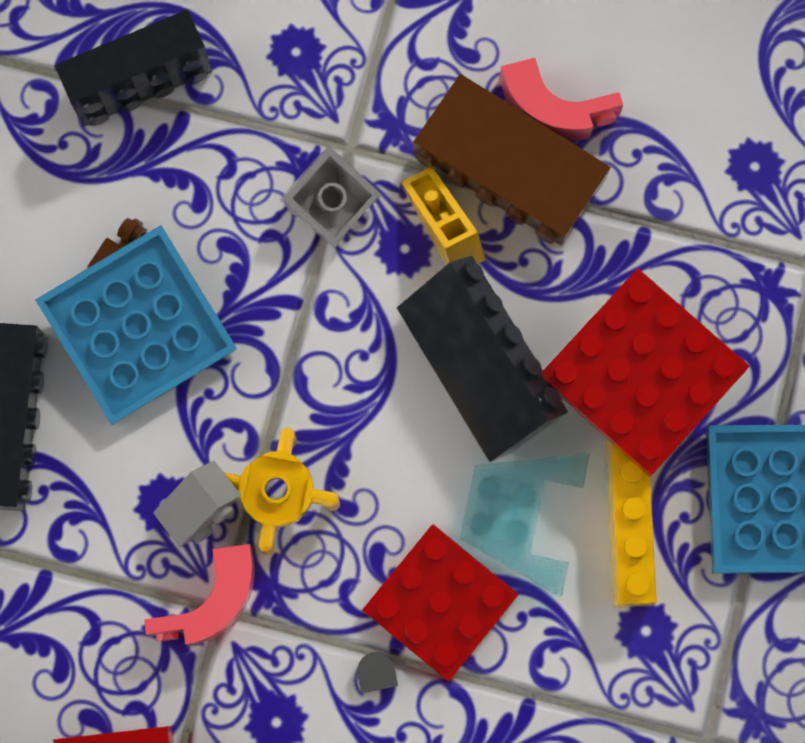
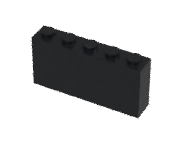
[396,256,568,462]
[0,323,48,511]

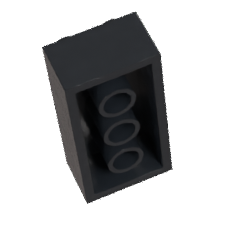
[54,9,212,127]

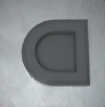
[357,652,398,694]

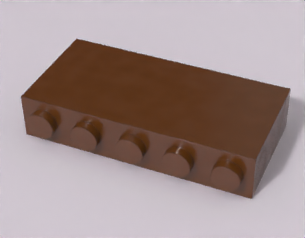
[413,74,611,246]

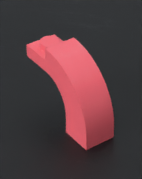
[499,58,623,141]
[144,544,255,646]

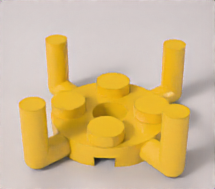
[224,428,340,555]

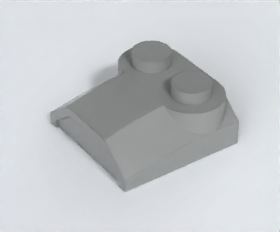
[280,146,382,248]

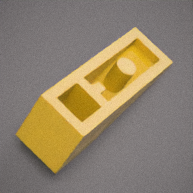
[401,168,486,265]

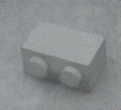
[153,461,241,548]

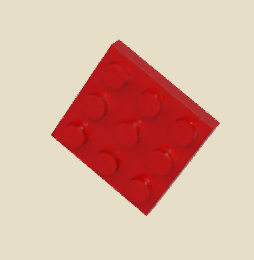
[362,524,519,682]

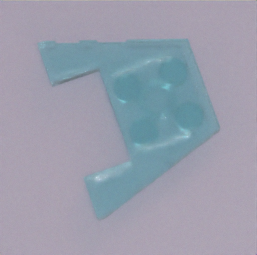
[459,453,590,596]

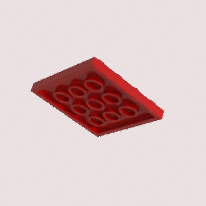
[541,268,750,477]

